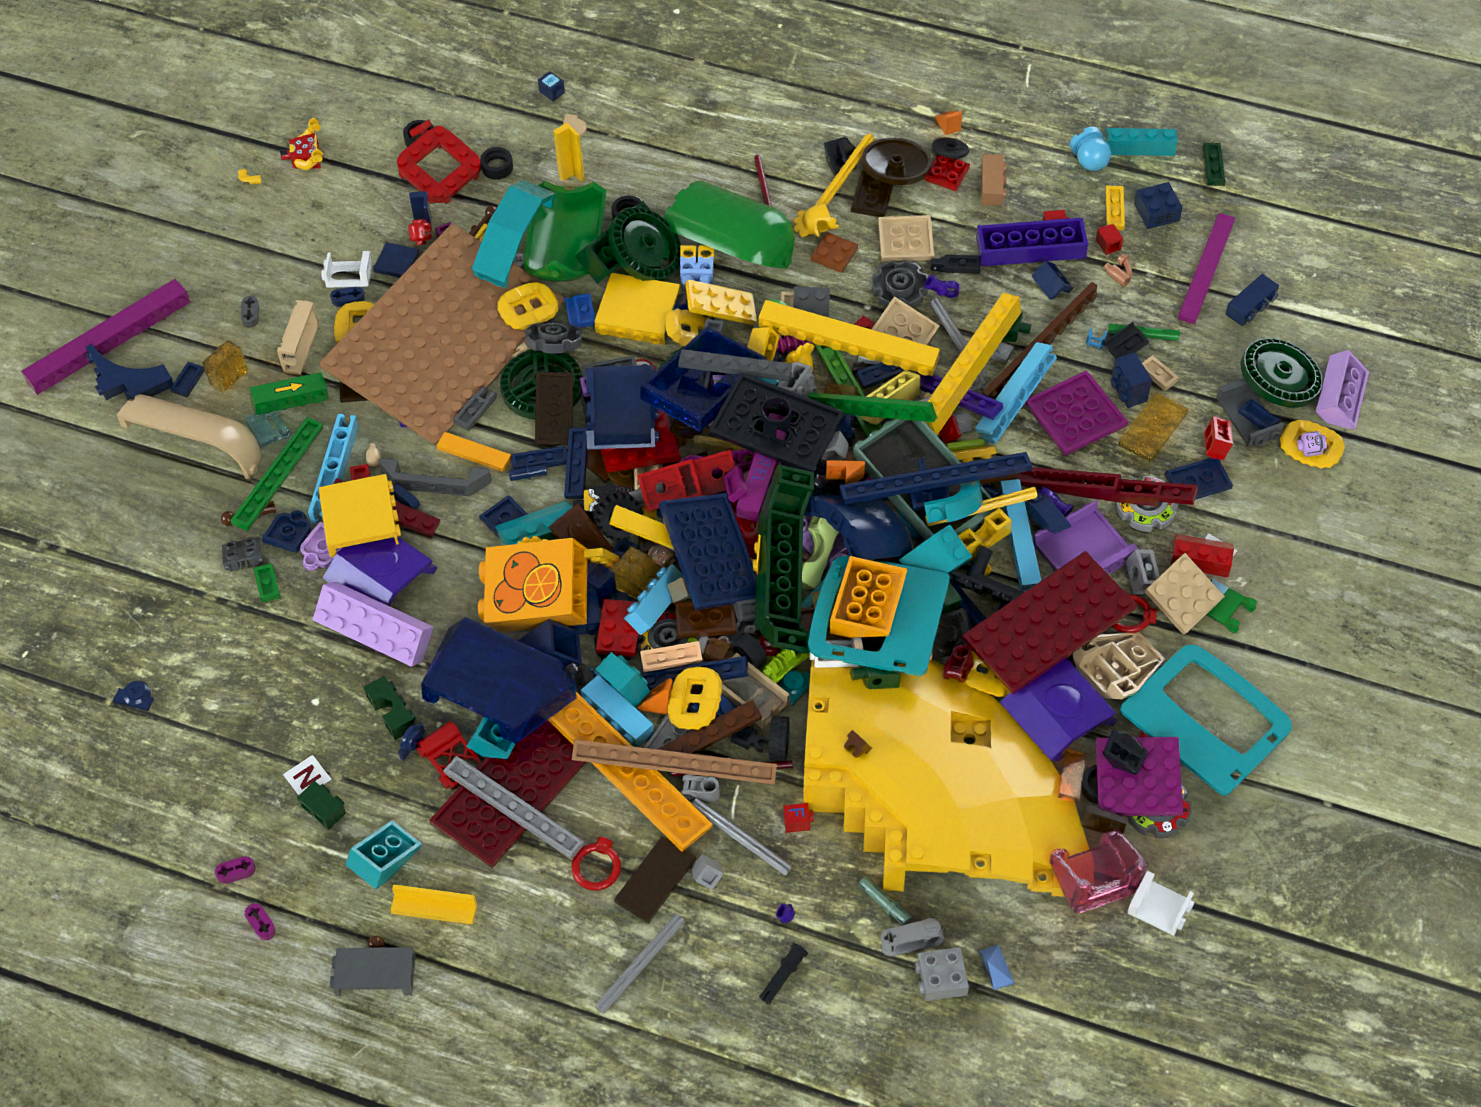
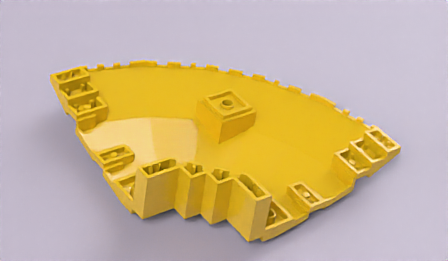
[804,651,1094,902]

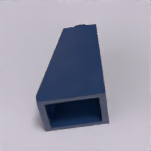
[518,619,582,679]

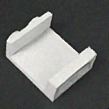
[1128,871,1195,936]

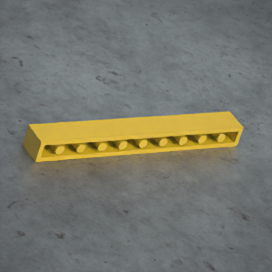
[925,292,1021,435]
[758,300,940,376]

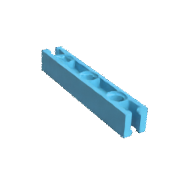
[975,342,1057,444]
[308,414,359,524]
[1000,479,1041,592]

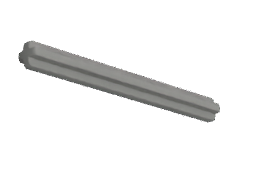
[931,298,986,381]
[691,798,792,875]
[595,914,684,1013]

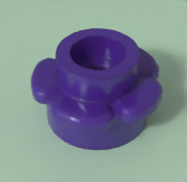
[776,903,795,923]

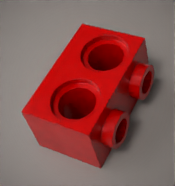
[1204,416,1233,461]

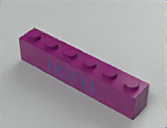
[736,413,792,522]

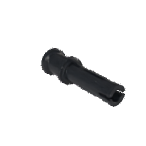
[759,943,808,1004]

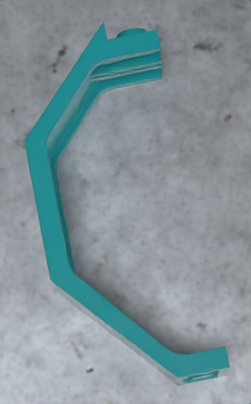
[471,180,556,289]

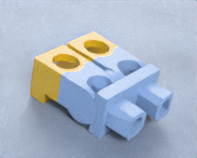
[680,245,715,290]

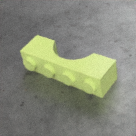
[802,516,839,591]

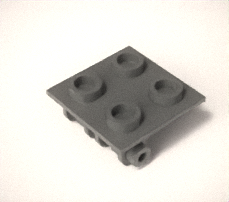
[222,537,264,572]

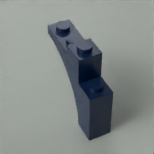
[85,344,173,401]

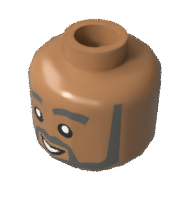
[647,544,677,570]

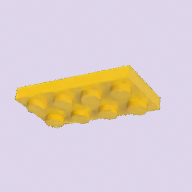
[685,279,757,325]

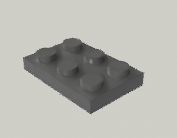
[793,286,830,318]

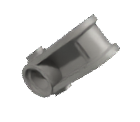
[881,918,945,956]

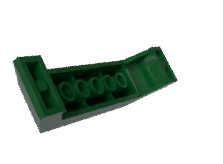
[755,465,814,654]

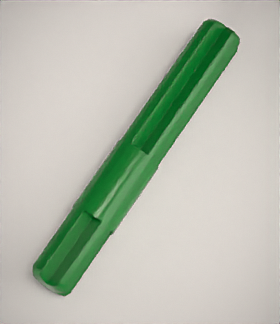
[1108,323,1180,341]

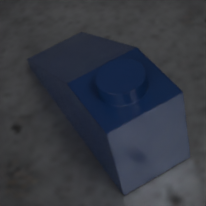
[1024,493,1071,534]

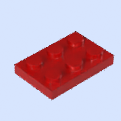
[596,599,639,657]

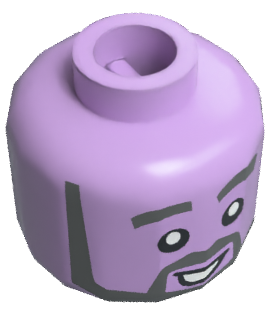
[1297,431,1327,457]

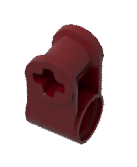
[942,644,974,683]

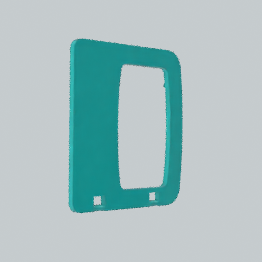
[808,556,950,676]
[1120,645,1292,796]

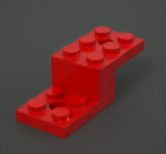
[637,450,736,512]

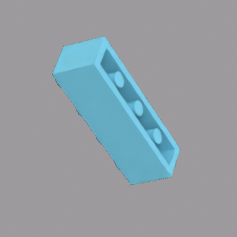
[624,564,684,635]
[581,675,654,747]

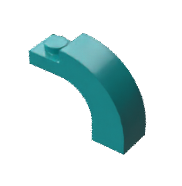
[924,480,983,523]

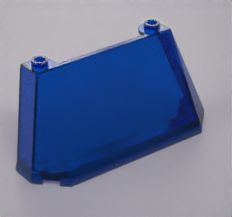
[421,617,576,744]

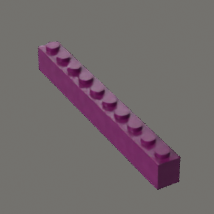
[21,279,190,395]

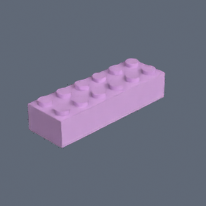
[313,581,433,666]

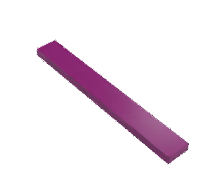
[1178,213,1236,324]

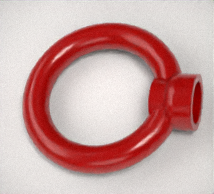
[1111,594,1157,633]
[571,837,621,891]

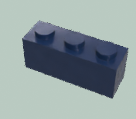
[1225,273,1279,326]

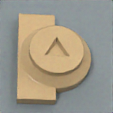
[563,114,587,138]

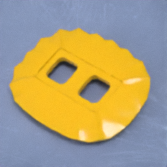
[497,282,558,330]
[334,301,375,343]
[665,308,722,351]
[1280,420,1345,469]
[964,651,1010,697]
[668,667,722,730]

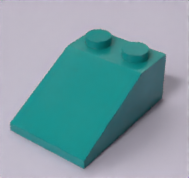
[899,525,972,574]
[346,820,422,889]

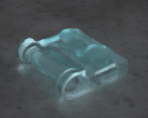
[245,411,292,448]

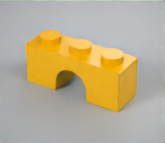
[958,508,1012,561]

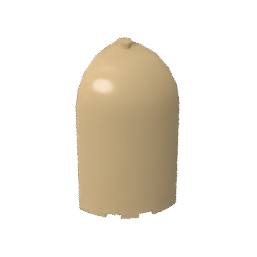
[117,394,262,480]

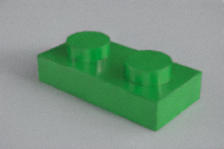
[253,563,281,603]

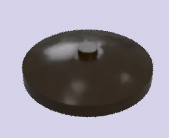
[862,138,931,185]

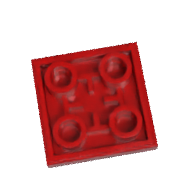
[925,154,970,192]

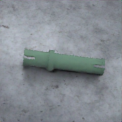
[858,876,913,925]

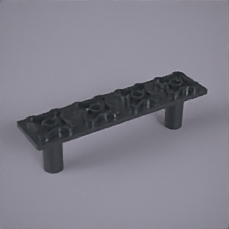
[951,546,1101,635]

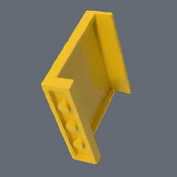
[594,273,681,345]
[318,474,401,557]

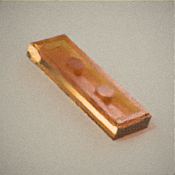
[1058,748,1086,803]

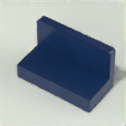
[409,191,432,229]
[1032,261,1074,300]

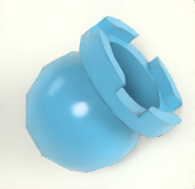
[1069,127,1112,172]

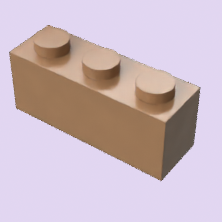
[981,154,1007,206]

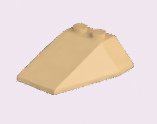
[1073,632,1165,699]

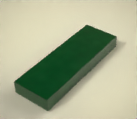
[1203,143,1225,186]

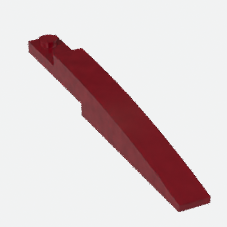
[1017,467,1198,506]

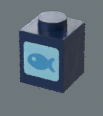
[538,71,565,101]

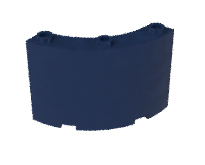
[586,365,659,449]
[804,493,912,560]

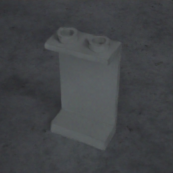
[1216,378,1284,448]
[330,947,416,996]

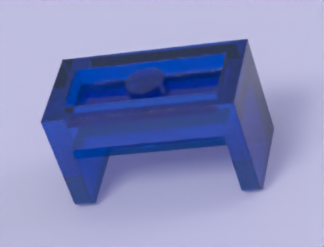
[587,563,617,609]

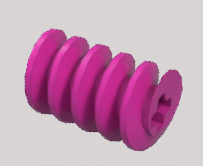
[776,333,812,356]

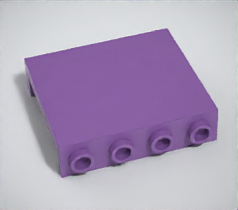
[1033,500,1139,574]

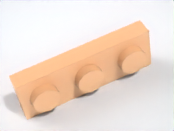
[640,641,703,672]

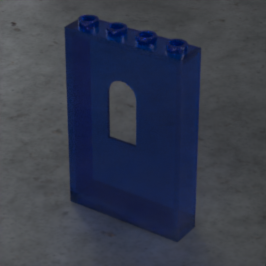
[640,326,767,432]

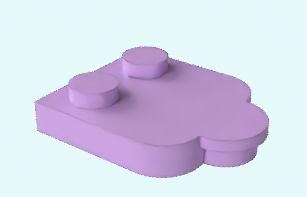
[300,521,343,571]

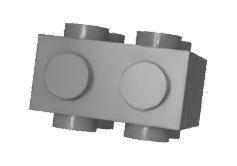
[777,362,817,397]
[914,947,969,1001]

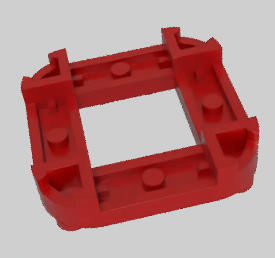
[397,125,481,204]

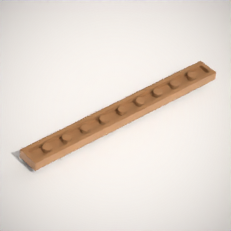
[572,740,777,784]

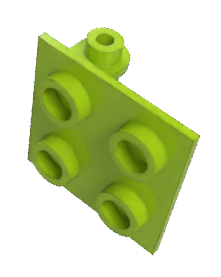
[758,648,803,683]

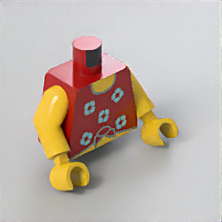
[280,118,323,171]

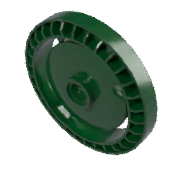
[608,207,681,281]
[1240,338,1323,408]
[500,349,583,420]

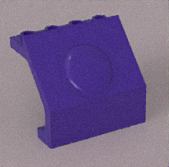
[323,537,438,606]
[1000,658,1118,762]

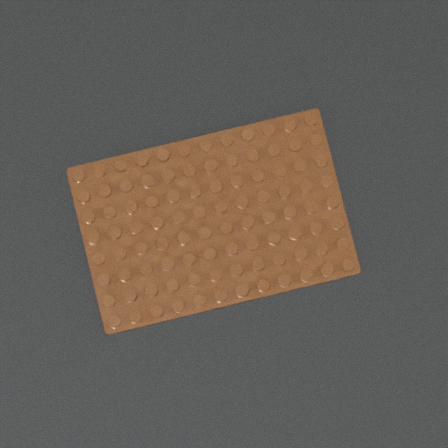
[320,224,565,445]

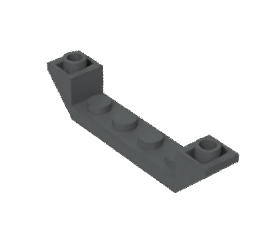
[379,458,492,497]

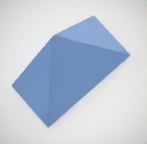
[978,945,1014,990]

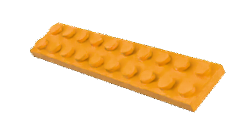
[544,690,713,852]

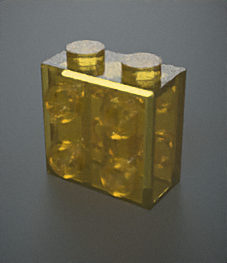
[202,340,248,393]

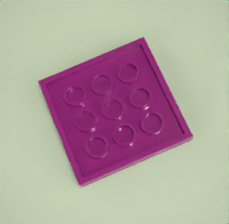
[1025,370,1128,456]
[1096,737,1183,816]

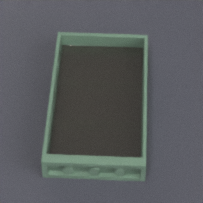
[852,419,998,541]

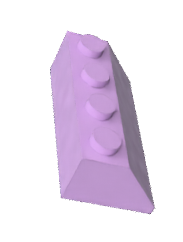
[1316,350,1369,429]

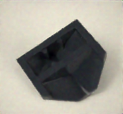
[824,136,857,176]
[1102,730,1148,775]

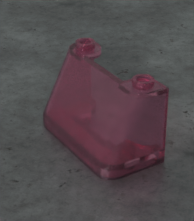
[1049,830,1148,914]

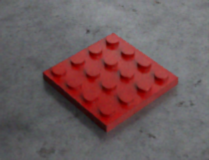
[600,409,681,473]

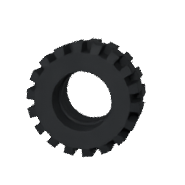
[592,490,644,541]

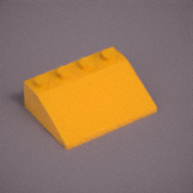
[830,556,908,638]

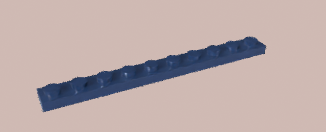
[840,452,1032,504]

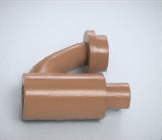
[1104,254,1132,287]

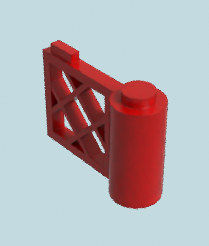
[416,721,482,790]

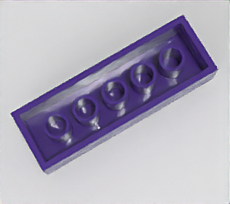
[976,217,1088,266]

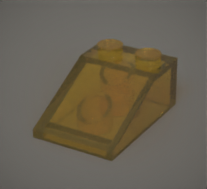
[609,546,661,600]

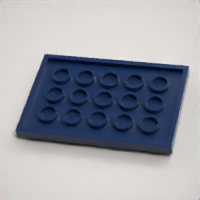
[658,493,757,610]

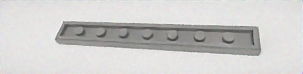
[444,756,584,860]

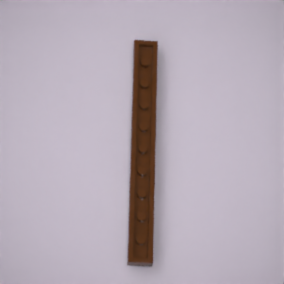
[982,282,1098,400]

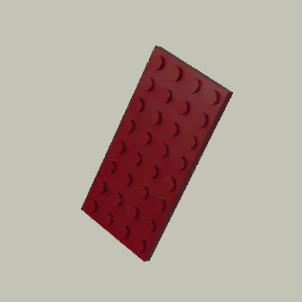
[962,551,1137,695]
[429,706,586,868]

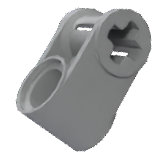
[680,774,720,802]

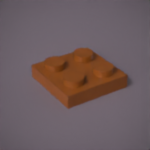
[811,232,858,273]

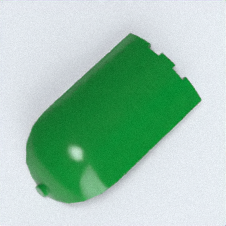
[524,181,607,282]
[663,181,795,269]

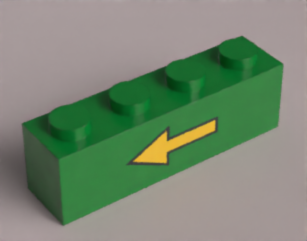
[249,372,328,415]

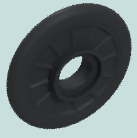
[932,137,969,159]

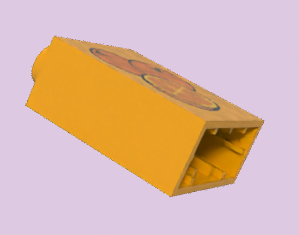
[478,538,587,633]

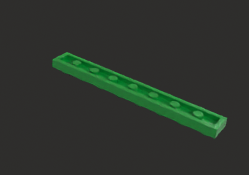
[806,392,937,422]
[231,417,323,531]

